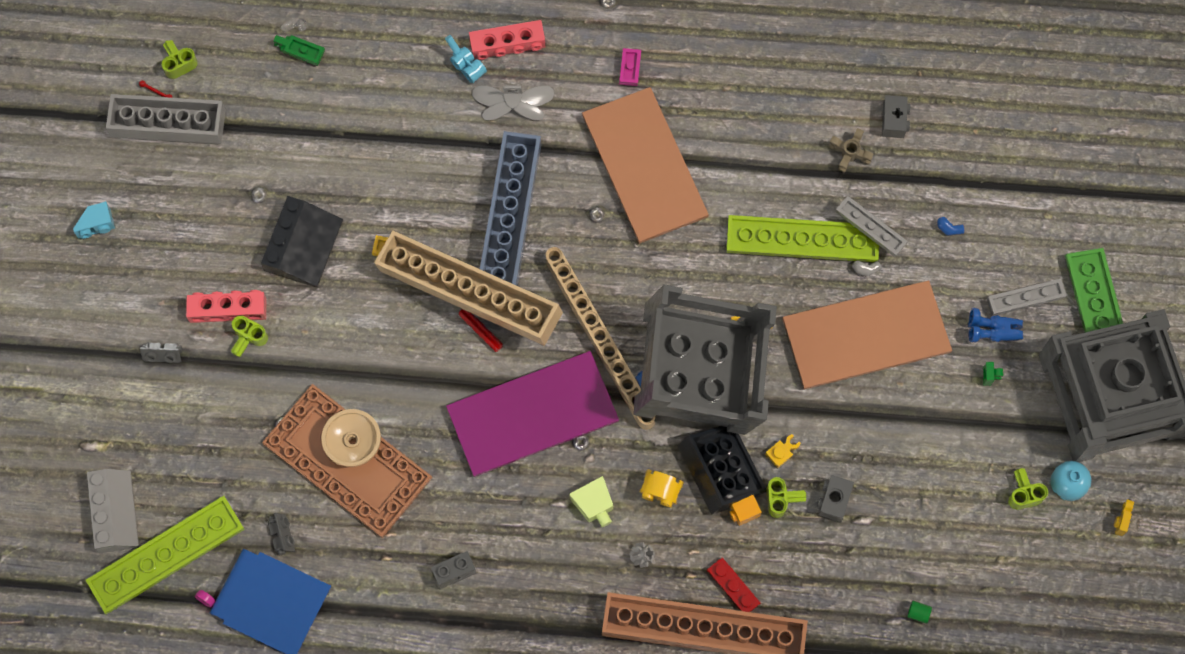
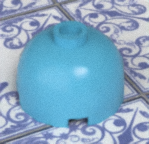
[1050,461,1092,501]

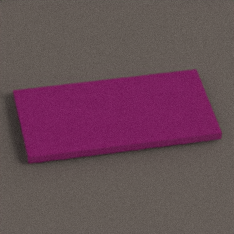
[446,351,619,477]

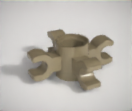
[828,128,874,173]

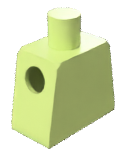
[570,476,613,527]

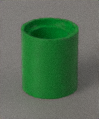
[907,601,932,624]

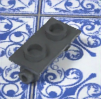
[140,342,182,363]
[268,513,295,556]

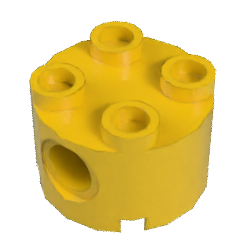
[639,469,684,508]

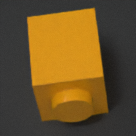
[729,495,762,526]

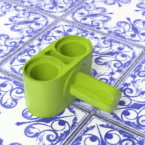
[161,40,198,79]
[231,316,268,357]
[1008,468,1048,510]
[767,477,806,518]

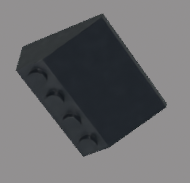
[261,196,343,287]
[677,426,767,515]

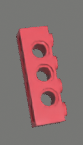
[469,20,545,60]
[186,290,266,323]

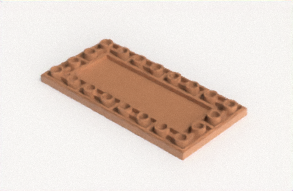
[582,87,709,244]
[782,280,952,390]
[262,384,432,538]

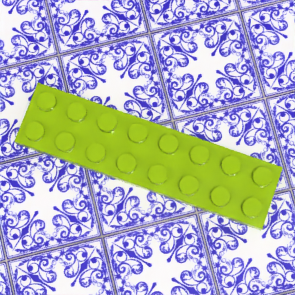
[726,215,879,262]
[86,496,245,615]

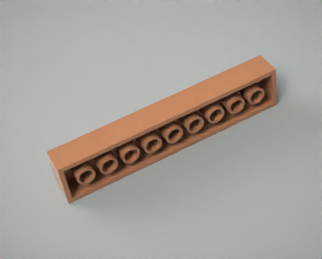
[602,592,808,654]

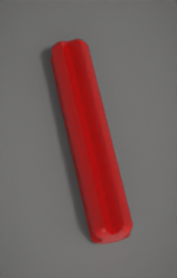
[459,309,503,352]

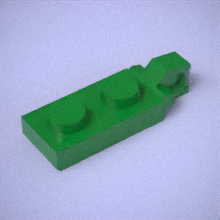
[273,35,325,66]

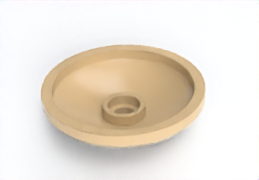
[322,409,381,467]

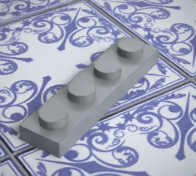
[835,196,908,257]
[987,279,1067,316]

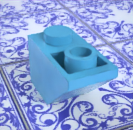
[73,202,115,239]

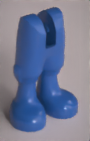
[968,308,1023,343]

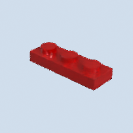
[707,557,761,612]

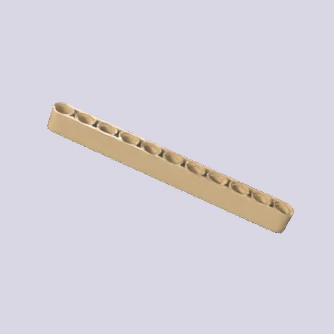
[546,247,656,430]

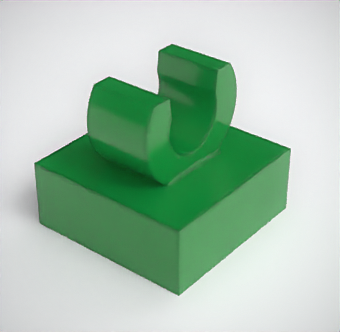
[983,362,1003,386]

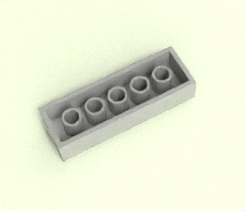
[106,94,226,144]

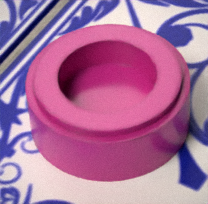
[195,590,215,608]

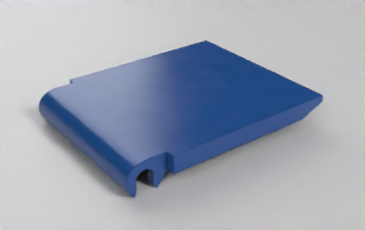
[209,549,331,654]

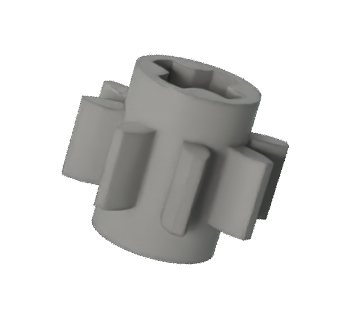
[630,542,655,568]

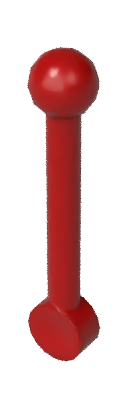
[139,80,173,98]

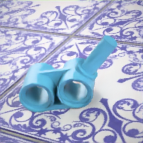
[445,35,487,83]

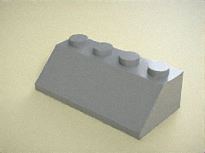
[87,469,139,554]

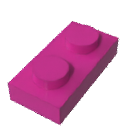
[619,48,641,86]

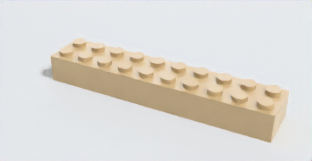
[374,231,563,346]

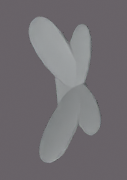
[472,85,554,120]

